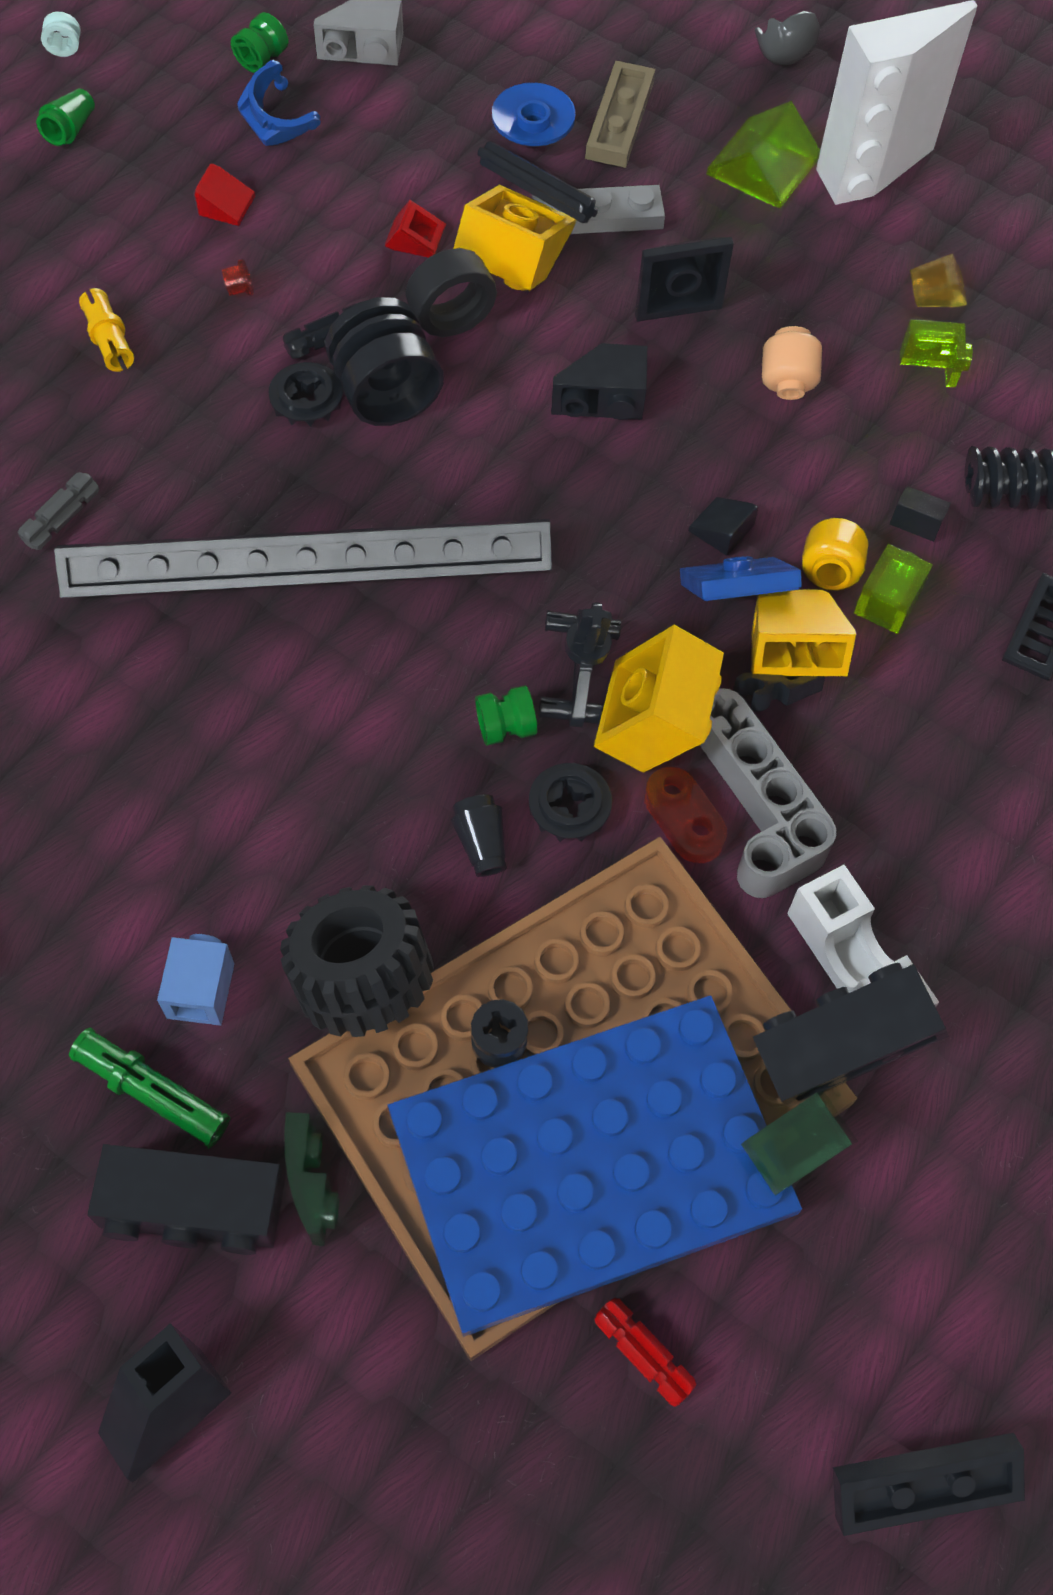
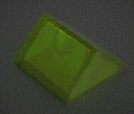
[707,101,820,209]

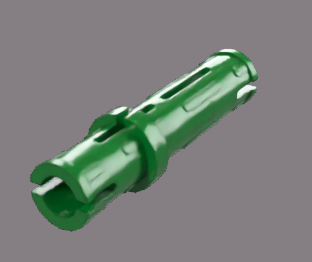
[69,1027,231,1148]

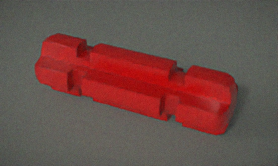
[594,1297,697,1406]

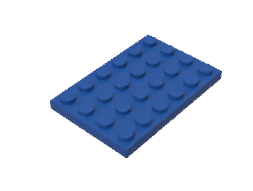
[388,995,802,1337]

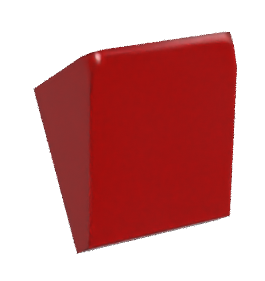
[195,163,255,226]
[384,200,446,258]

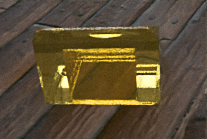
[910,253,967,307]

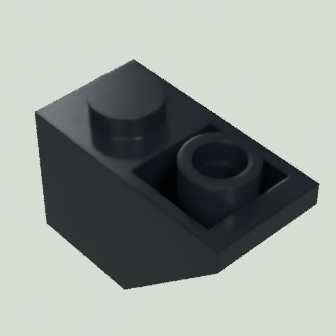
[551,343,648,420]
[98,1323,232,1483]

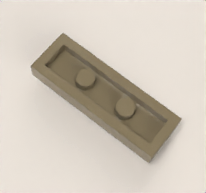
[585,61,655,168]

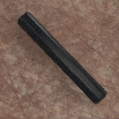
[477,141,598,223]

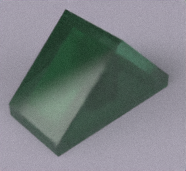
[741,1092,859,1196]

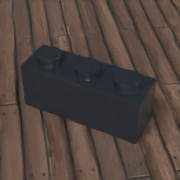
[753,963,949,1107]
[87,1144,286,1255]

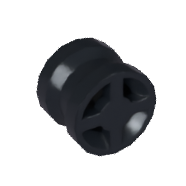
[471,999,528,1068]

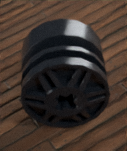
[325,297,444,426]

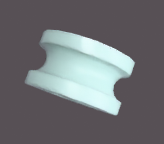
[41,12,81,57]

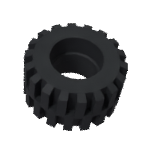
[280,885,434,1037]

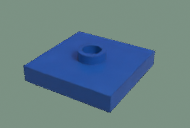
[680,556,802,601]

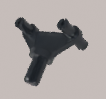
[538,602,621,728]

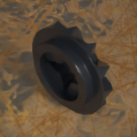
[268,362,343,427]
[529,763,612,842]

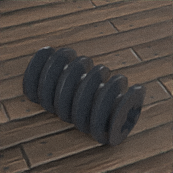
[964,446,1053,510]

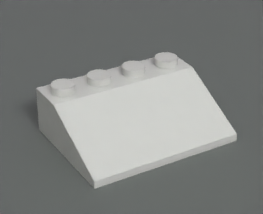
[816,0,977,205]

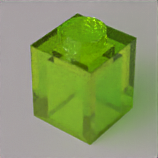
[854,544,933,634]

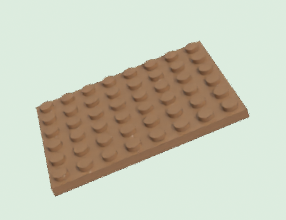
[288,837,857,1361]

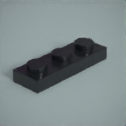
[833,1433,1025,1536]

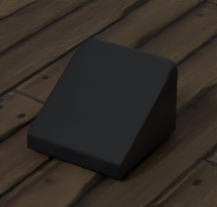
[889,486,951,542]
[688,497,759,556]

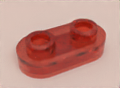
[644,767,727,863]

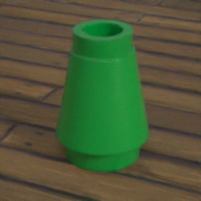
[36,88,95,146]

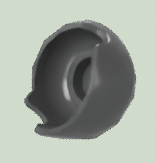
[755,11,820,65]

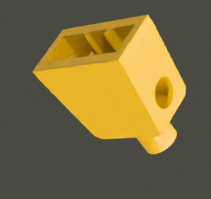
[751,590,856,676]

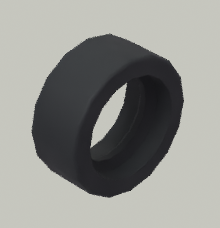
[405,248,497,338]

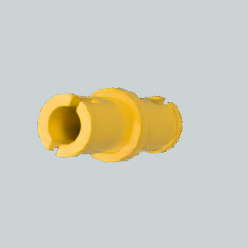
[79,288,134,372]

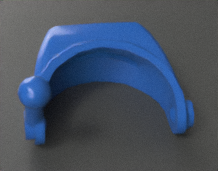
[237,60,321,146]

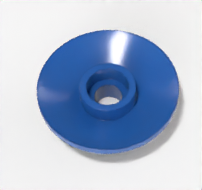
[492,83,576,146]

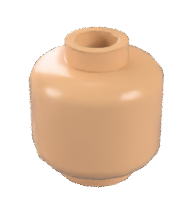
[762,326,822,400]

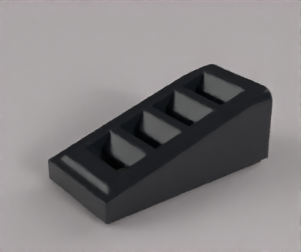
[1002,573,1053,681]

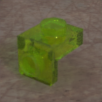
[900,319,973,387]

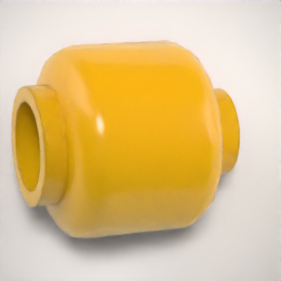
[802,518,868,591]

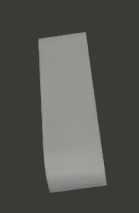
[700,688,836,898]

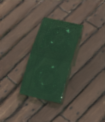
[284,1112,340,1246]

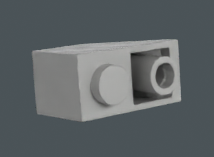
[314,0,403,66]

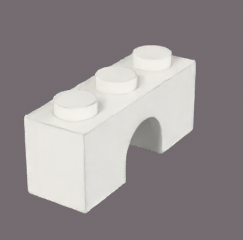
[787,865,939,1007]

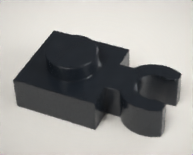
[733,672,826,712]

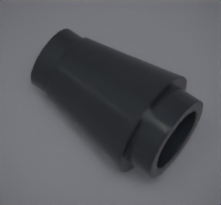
[451,794,507,877]

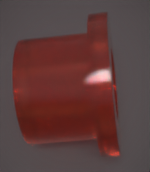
[222,259,254,296]

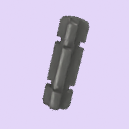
[18,472,99,550]

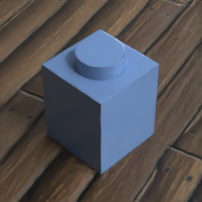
[157,934,234,1026]

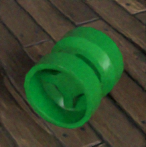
[231,12,288,73]
[475,685,537,746]

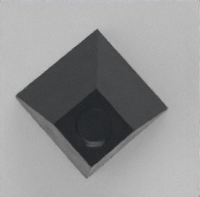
[635,237,734,322]

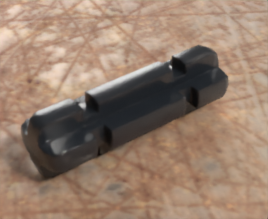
[283,303,357,359]

